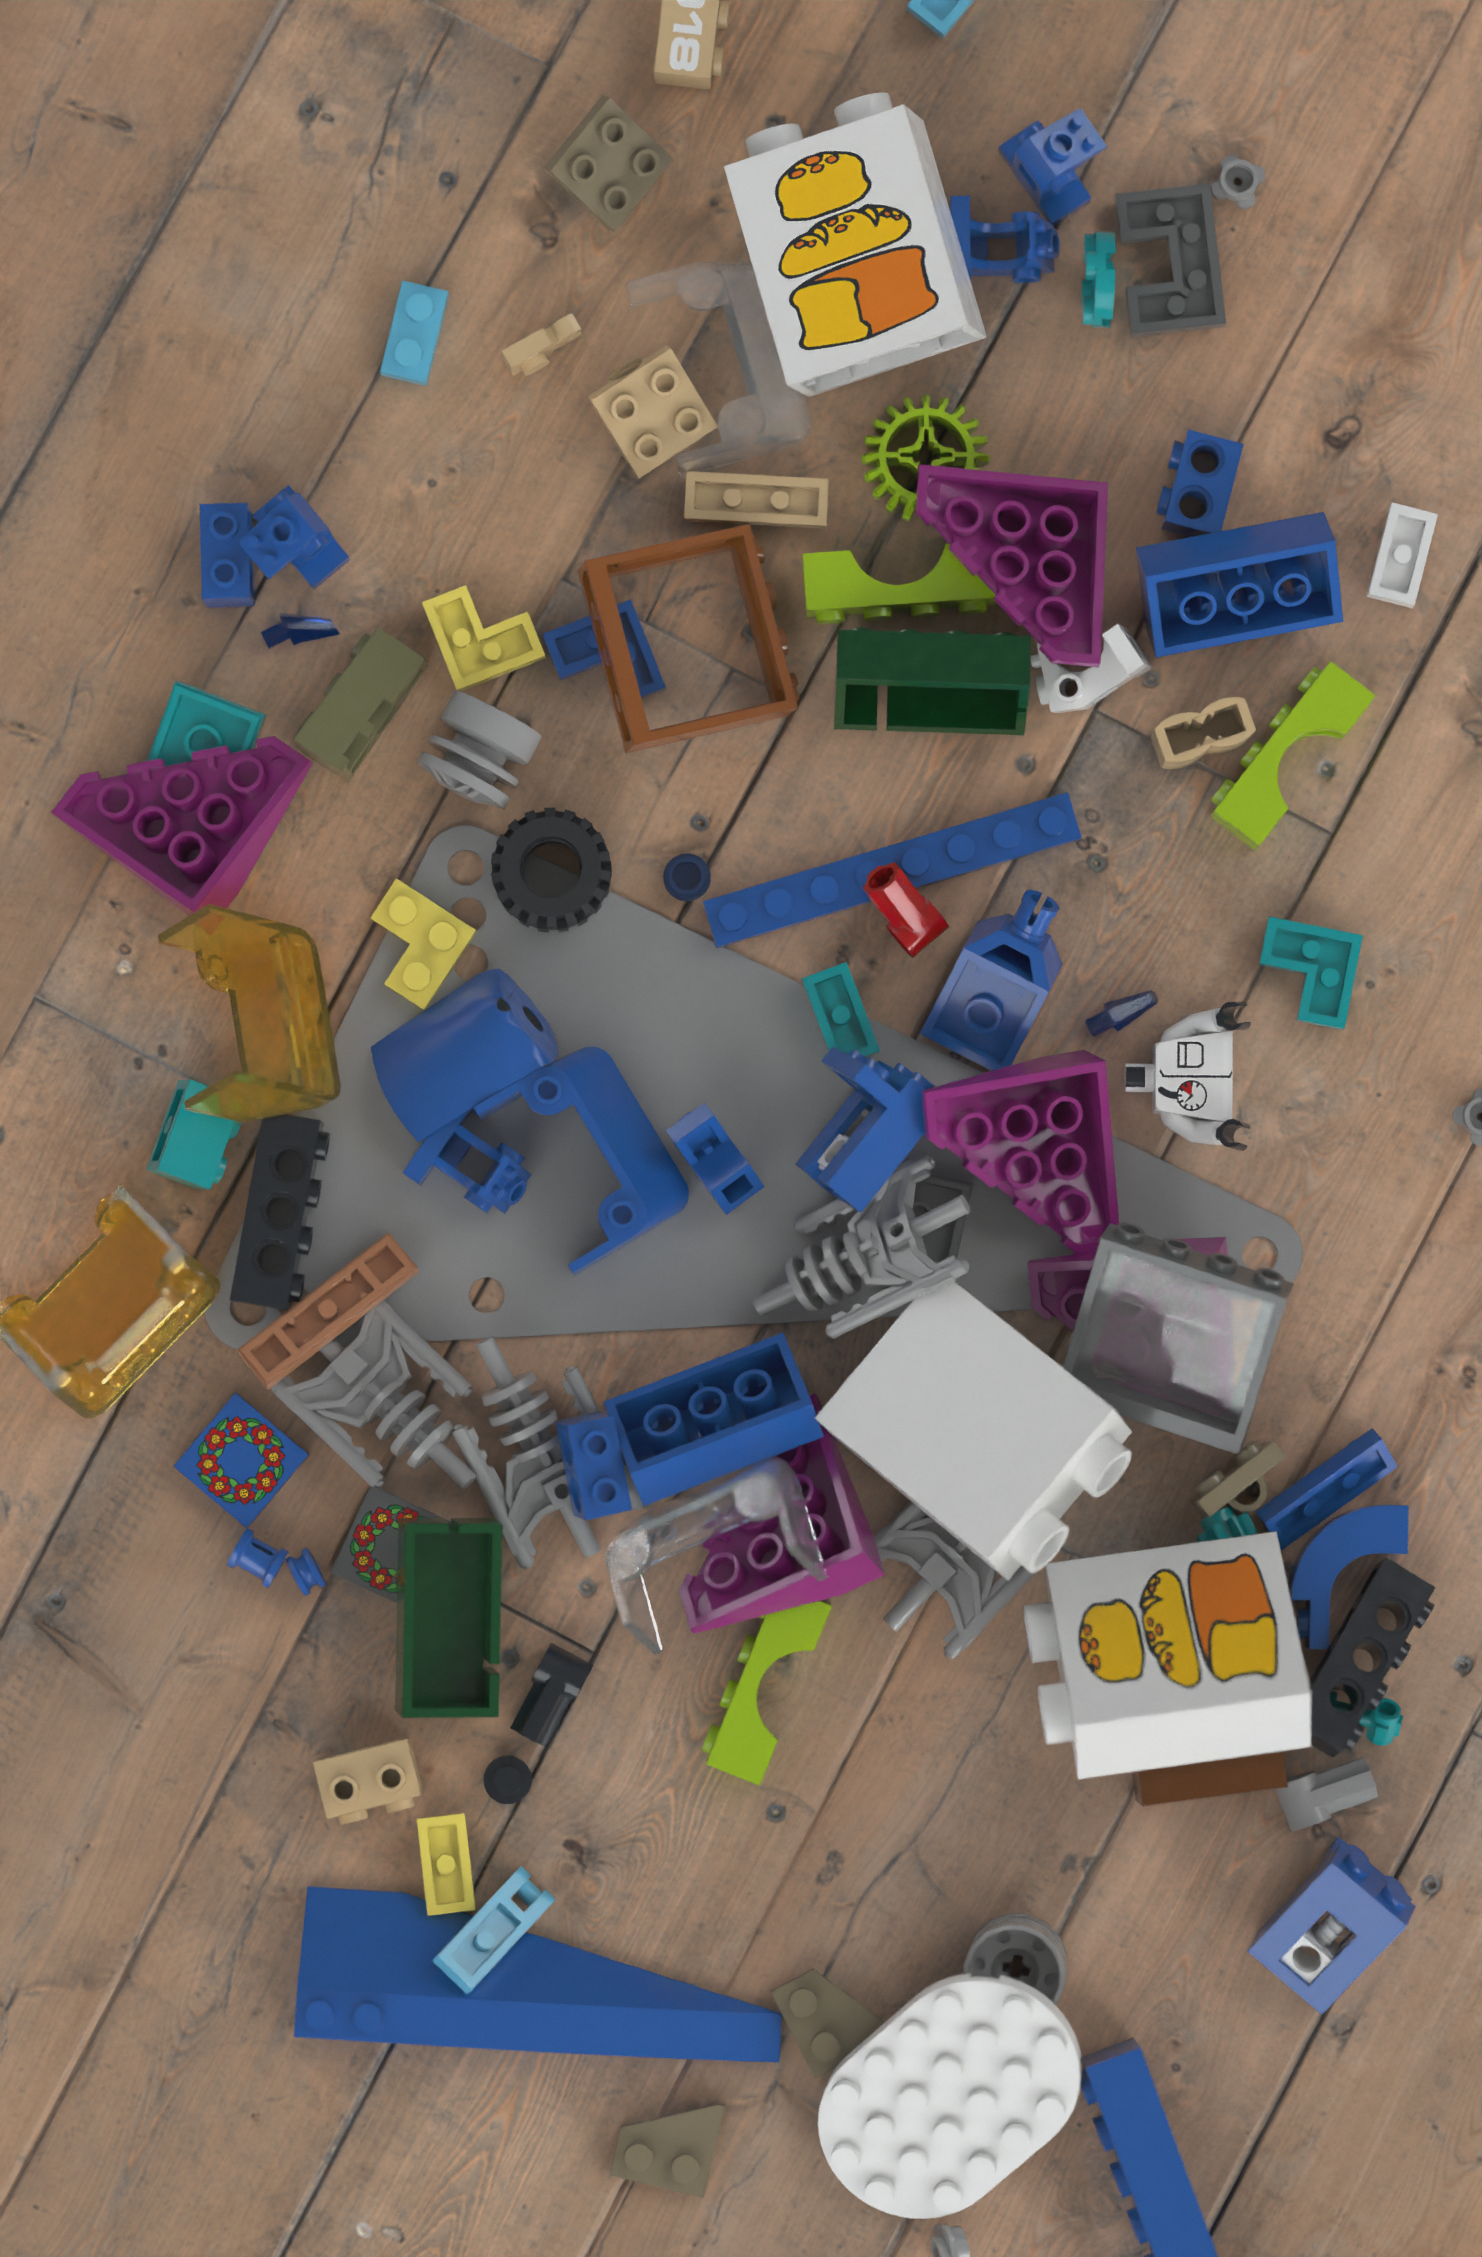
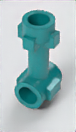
[1330,1691,1403,1746]

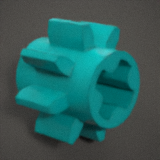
[1195,1506,1257,1543]

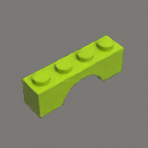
[802,544,996,624]
[1210,661,1376,851]
[701,1600,832,1786]

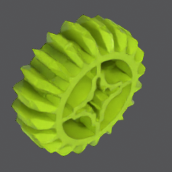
[861,394,990,524]

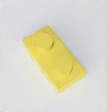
[417,1813,476,1916]

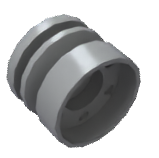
[417,690,542,810]
[964,1913,1067,2005]

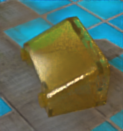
[0,1184,220,1418]

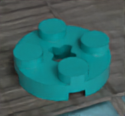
[1081,231,1116,328]

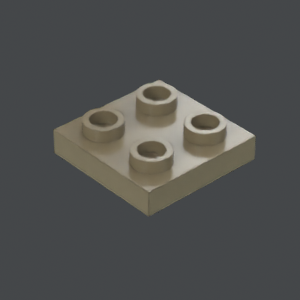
[543,95,673,232]
[1190,1440,1286,1517]

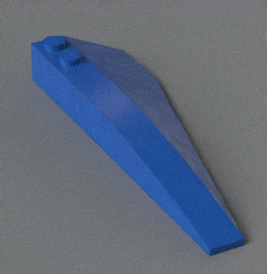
[294,1886,782,2063]

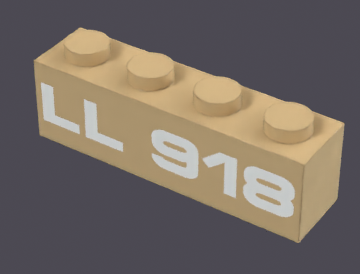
[654,0,730,90]

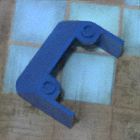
[474,1046,689,1276]

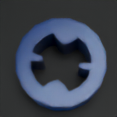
[286,1547,327,1596]

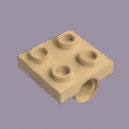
[587,345,718,478]

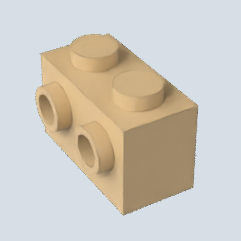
[313,1737,424,1825]

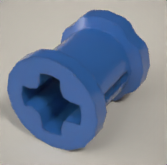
[226,1528,289,1588]

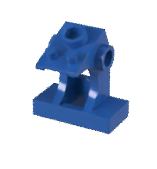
[998,108,1107,226]
[949,196,1060,283]
[238,485,350,590]
[403,1107,532,1214]

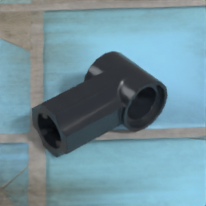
[510,1643,594,1747]

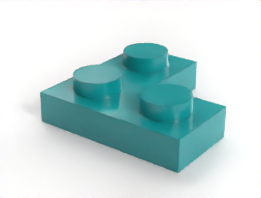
[1258,916,1363,1030]

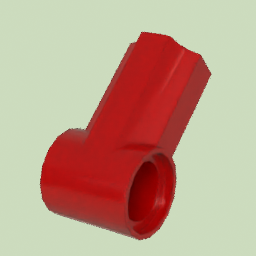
[863,862,949,958]

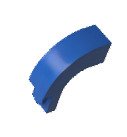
[1288,1505,1409,1649]

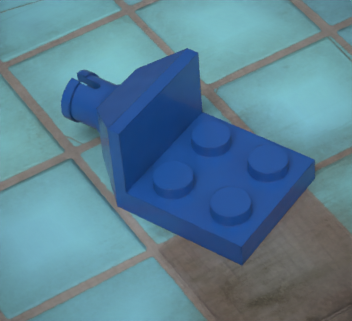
[920,890,1063,1071]

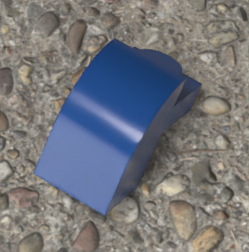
[666,1102,764,1215]

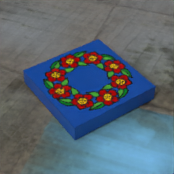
[173,1393,310,1528]

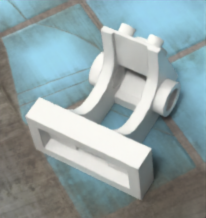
[1030,624,1153,713]

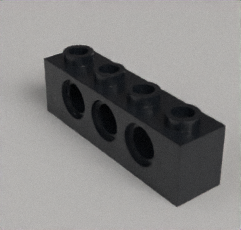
[230,1111,330,1311]
[1308,1557,1436,1758]

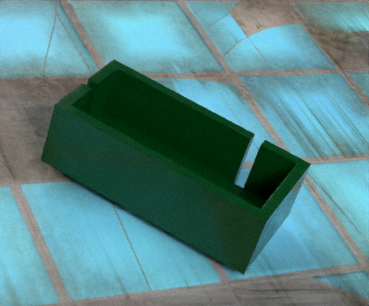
[834,627,1030,735]
[395,1518,502,1718]

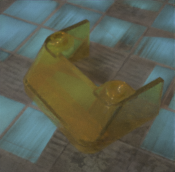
[158,904,341,1122]

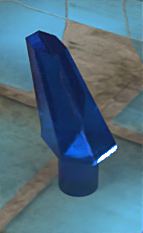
[261,613,340,649]
[1085,990,1158,1037]

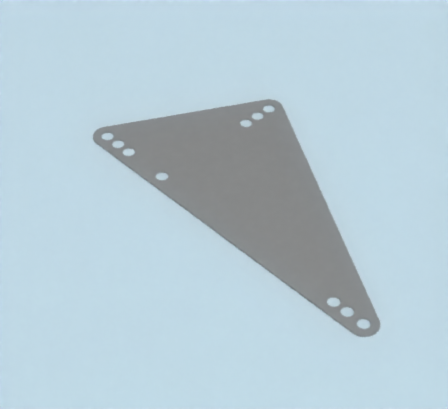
[205,825,1303,1349]

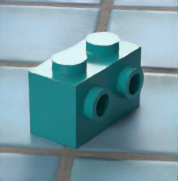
[146,1079,243,1190]

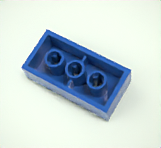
[1136,512,1343,657]
[604,1333,824,1506]

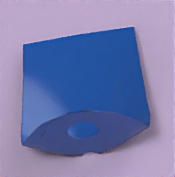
[371,969,559,1143]

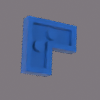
[542,599,666,699]

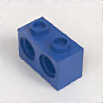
[1156,430,1244,537]
[199,503,255,608]
[555,1411,632,1520]

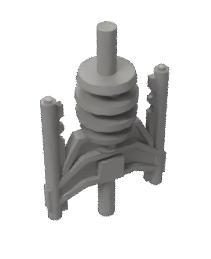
[753,1153,970,1339]
[270,1300,477,1489]
[451,1336,645,1569]
[874,1501,1036,1659]

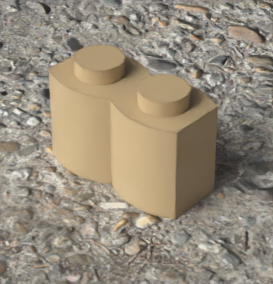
[1150,697,1256,769]

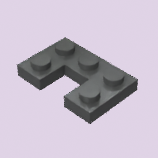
[1114,183,1226,337]

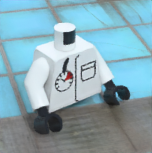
[1124,1002,1251,1151]

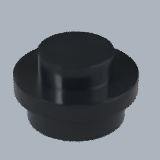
[484,1756,532,1804]

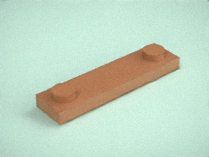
[237,1232,419,1390]

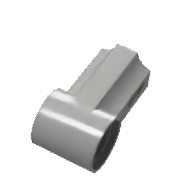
[1275,1757,1379,1831]

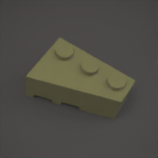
[294,627,428,783]

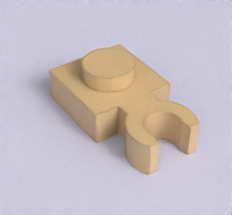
[501,313,582,376]

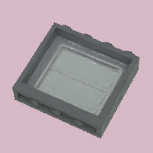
[1063,1223,1294,1455]

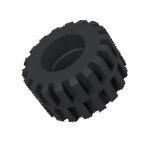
[491,808,612,933]

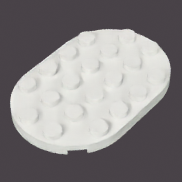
[818,1973,1081,2219]

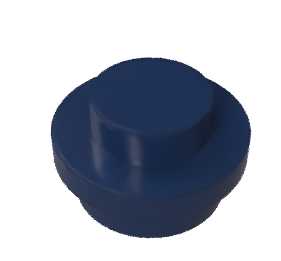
[663,853,711,902]

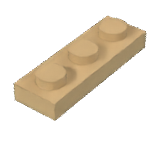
[684,471,829,529]

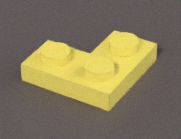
[422,585,546,692]
[370,878,477,1011]

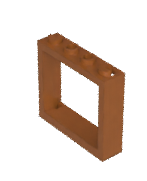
[578,524,799,754]

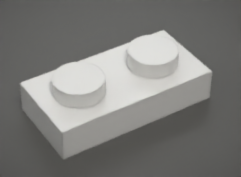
[1366,502,1438,608]

